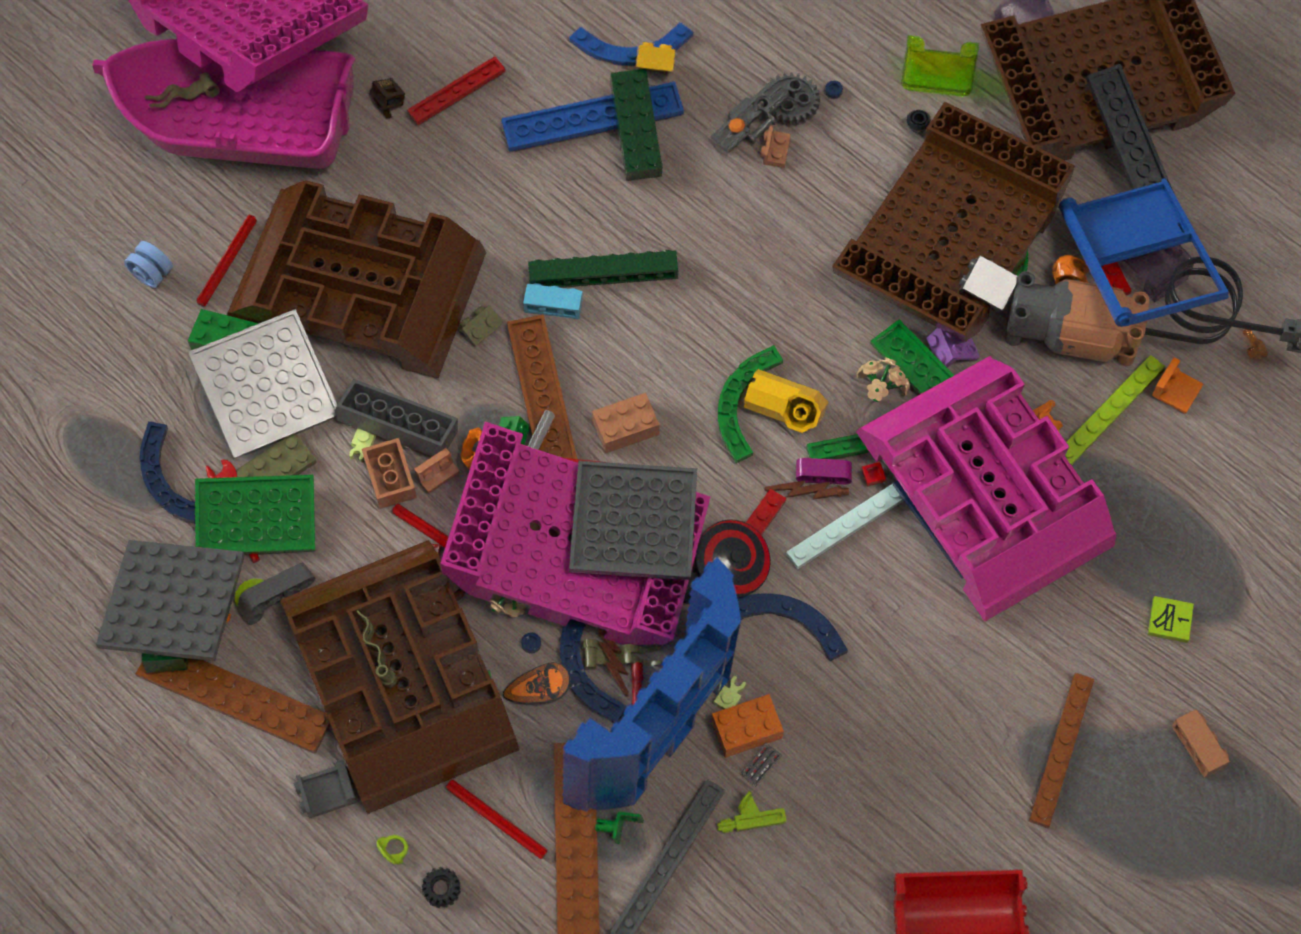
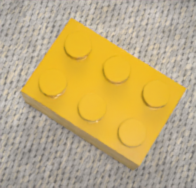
[635,42,675,72]

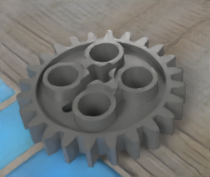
[763,72,820,126]

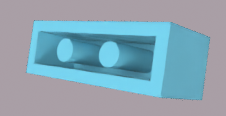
[523,283,583,319]

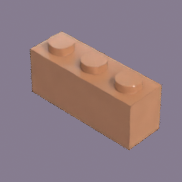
[1172,709,1230,778]

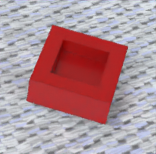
[861,462,886,487]

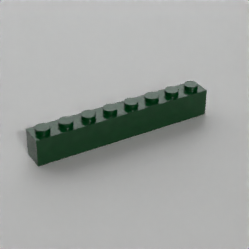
[528,250,678,288]

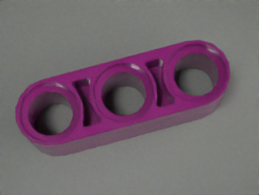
[796,458,852,485]

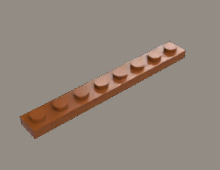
[1029,672,1094,828]

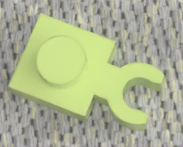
[349,428,377,462]
[714,676,746,710]

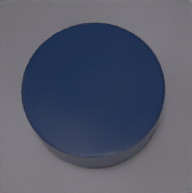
[825,81,843,99]
[521,632,541,654]

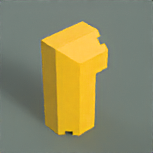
[744,369,829,433]

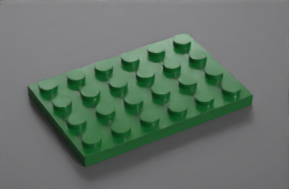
[195,474,316,554]

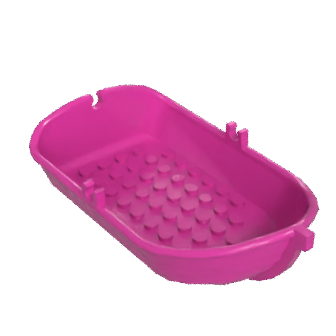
[92,39,355,169]

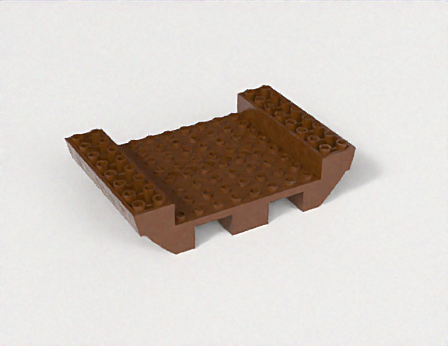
[981,0,1236,160]
[832,102,1075,342]
[227,180,486,379]
[280,540,520,815]

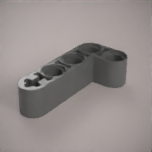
[237,563,315,625]

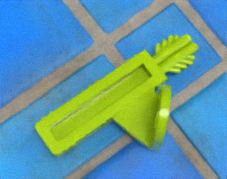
[717,791,787,833]

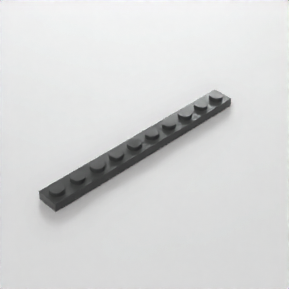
[610,779,725,934]

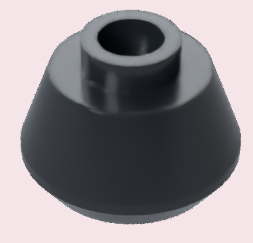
[906,110,931,133]

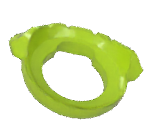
[376,835,408,865]

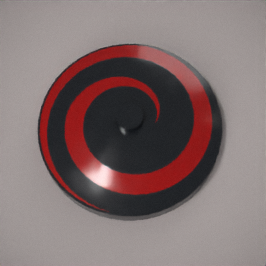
[694,519,771,598]

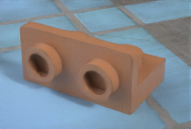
[761,125,791,168]
[414,448,460,493]

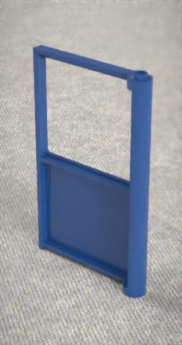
[1059,178,1229,327]

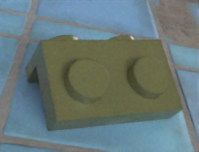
[457,305,503,346]

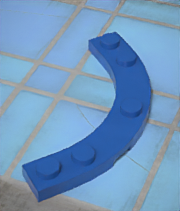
[569,22,693,66]

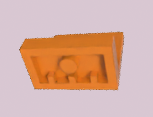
[1152,357,1203,414]

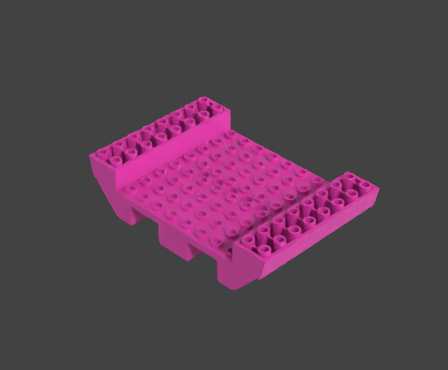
[128,0,368,92]
[856,356,1116,622]
[440,422,711,645]

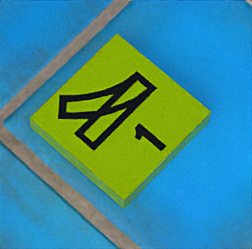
[1148,596,1194,643]

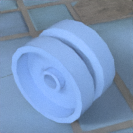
[124,241,173,288]

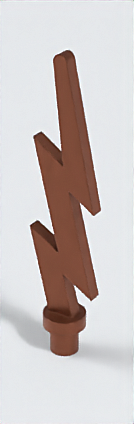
[764,480,849,500]
[598,628,629,697]

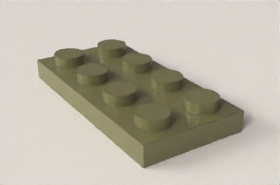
[236,433,317,477]

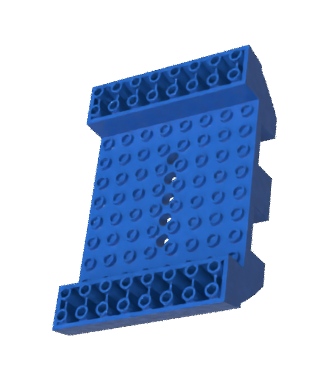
[563,557,741,812]

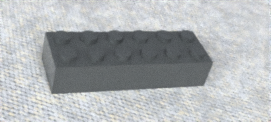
[336,379,458,457]

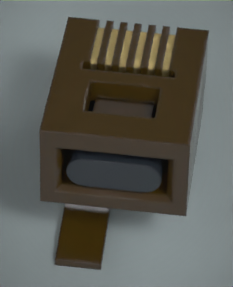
[369,78,405,119]

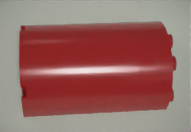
[894,870,1030,934]

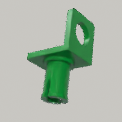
[595,811,644,844]

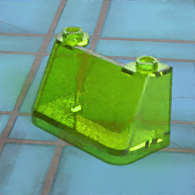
[901,35,979,97]

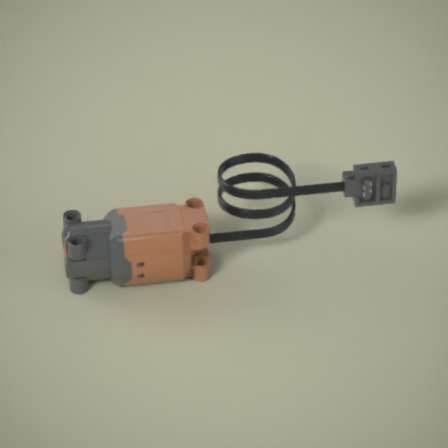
[1005,256,1301,366]

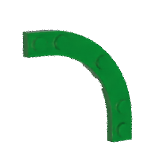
[718,345,783,463]

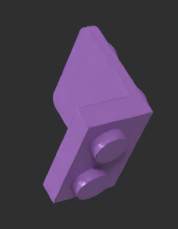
[926,328,980,368]

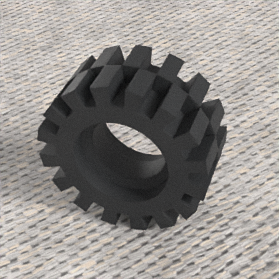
[422,867,461,908]

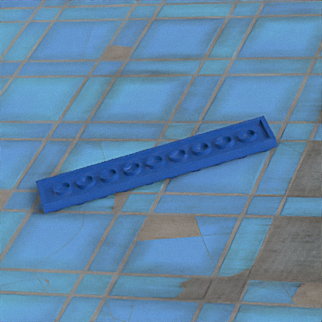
[501,81,684,152]

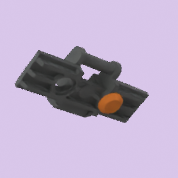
[711,80,790,153]

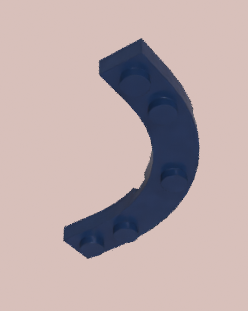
[140,421,195,524]
[737,593,848,661]
[560,619,627,723]

